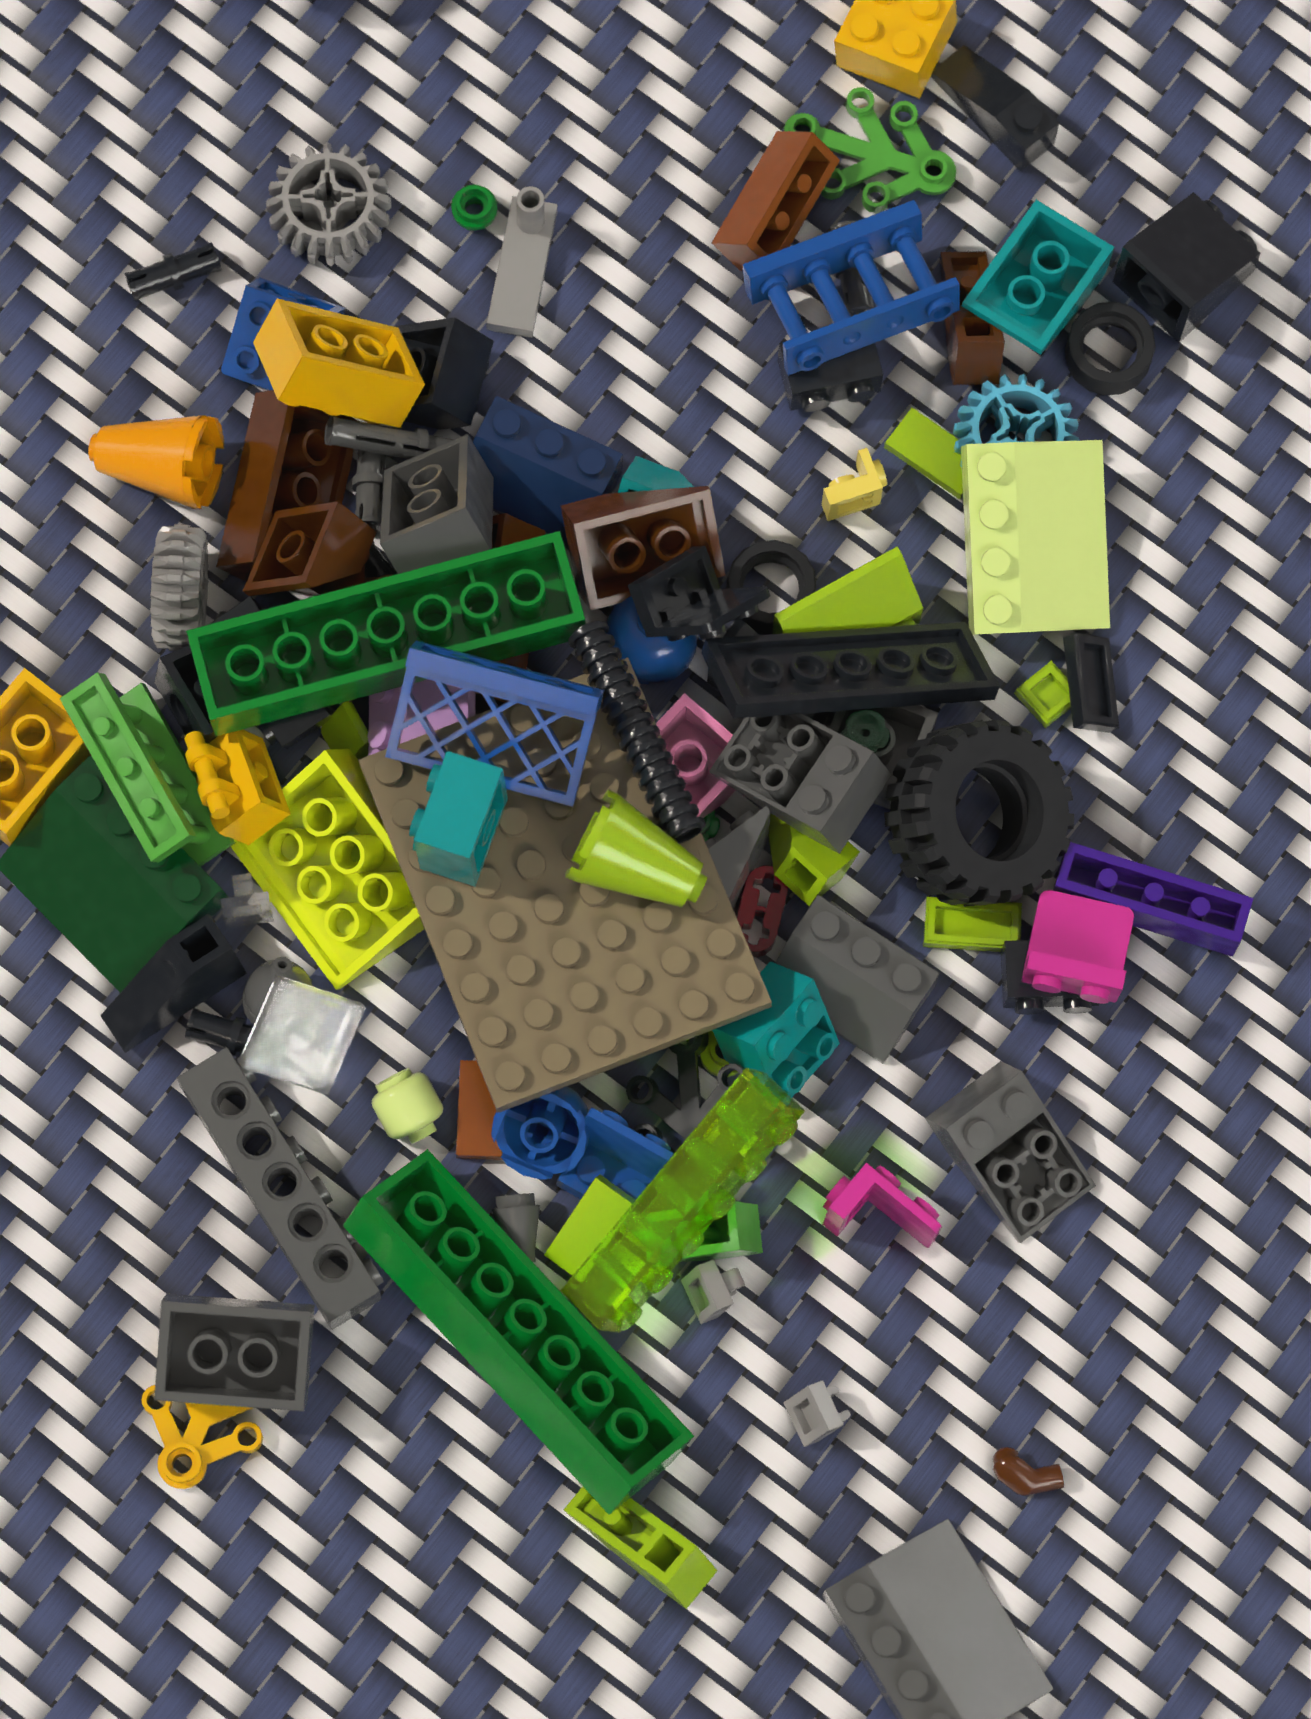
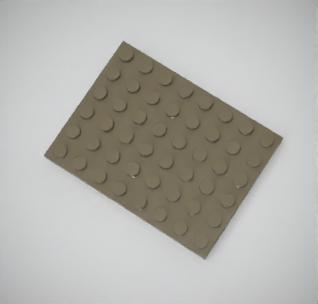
[358,657,772,1113]

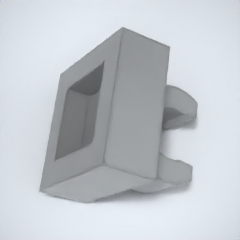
[681,1259,745,1324]
[783,1380,851,1447]

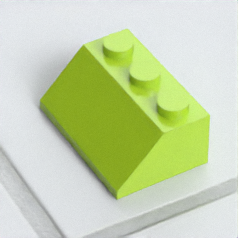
[772,547,923,634]

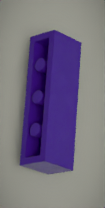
[1053,842,1254,957]

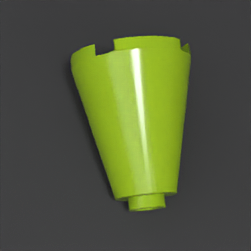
[565,789,708,907]

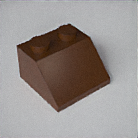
[243,501,377,596]

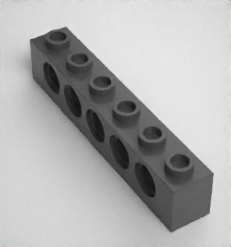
[177,1047,384,1330]

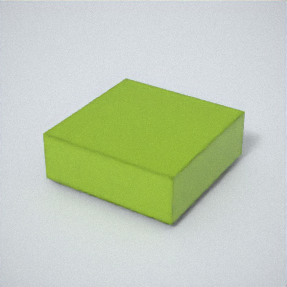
[1015,661,1071,729]

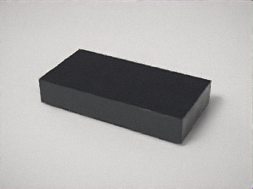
[1063,633,1119,733]

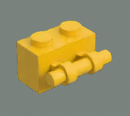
[184,729,291,845]

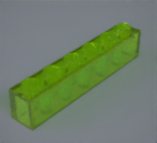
[560,1068,805,1333]

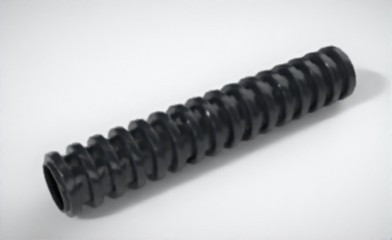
[568,621,706,844]

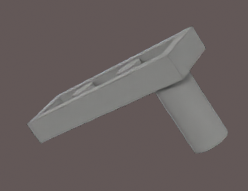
[487,186,558,338]

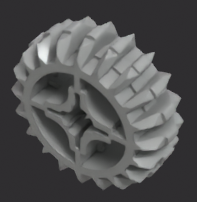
[266,142,392,267]
[150,524,209,652]

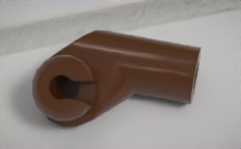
[993,1447,1064,1496]

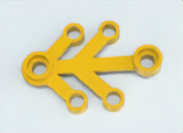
[141,1385,263,1489]

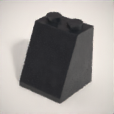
[1112,192,1261,343]

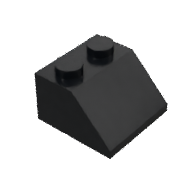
[394,317,494,430]

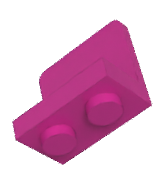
[1021,890,1134,1004]
[822,1163,942,1248]

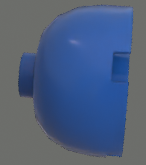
[606,596,697,684]
[491,1086,590,1180]

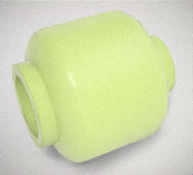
[372,1068,444,1144]

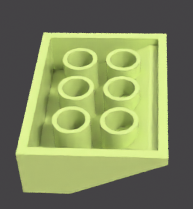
[961,440,1110,634]

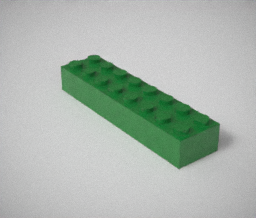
[186,531,586,737]
[343,1149,694,1515]

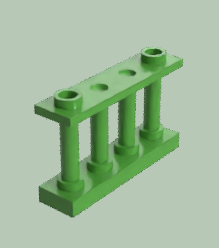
[59,672,235,867]

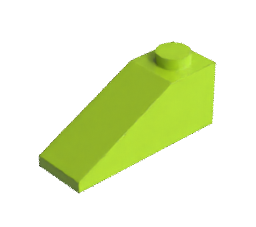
[564,1487,718,1609]

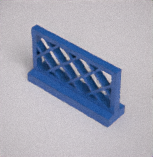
[385,641,604,807]

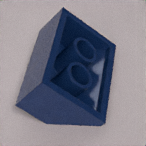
[473,396,623,546]

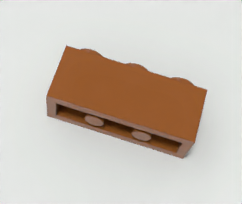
[711,131,840,271]

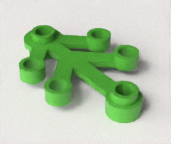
[784,87,956,213]

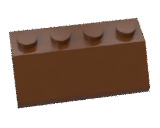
[216,390,360,596]

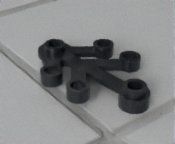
[626,1032,754,1206]

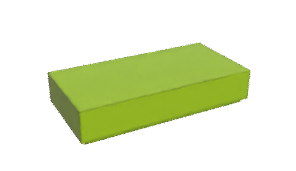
[884,408,963,500]
[923,897,1022,952]
[544,1175,639,1283]

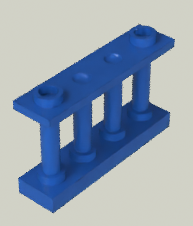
[743,200,960,376]

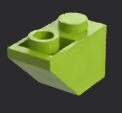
[769,813,860,906]

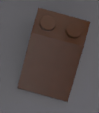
[560,486,726,611]

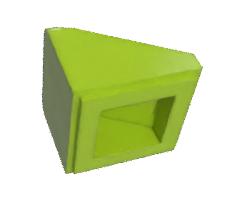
[321,701,369,760]

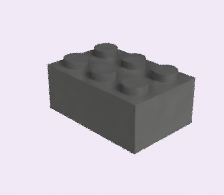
[380,434,494,574]
[154,1294,315,1411]

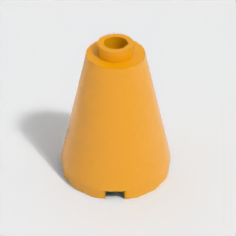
[88,415,224,509]

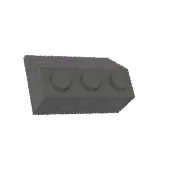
[775,895,940,1064]

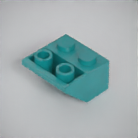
[712,961,840,1110]

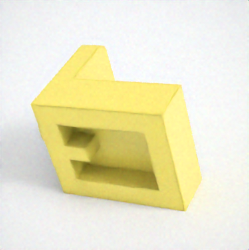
[822,448,887,521]

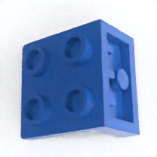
[221,278,346,390]
[557,1108,676,1233]

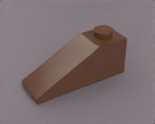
[940,251,1005,385]

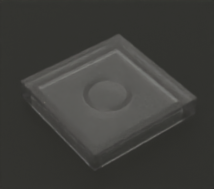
[238,975,366,1095]

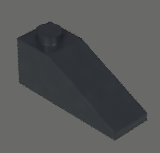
[931,45,1060,172]

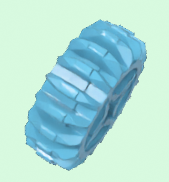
[953,374,1080,468]

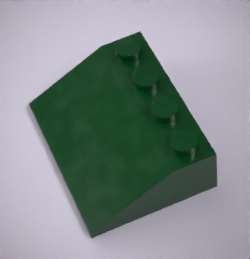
[0,756,230,993]

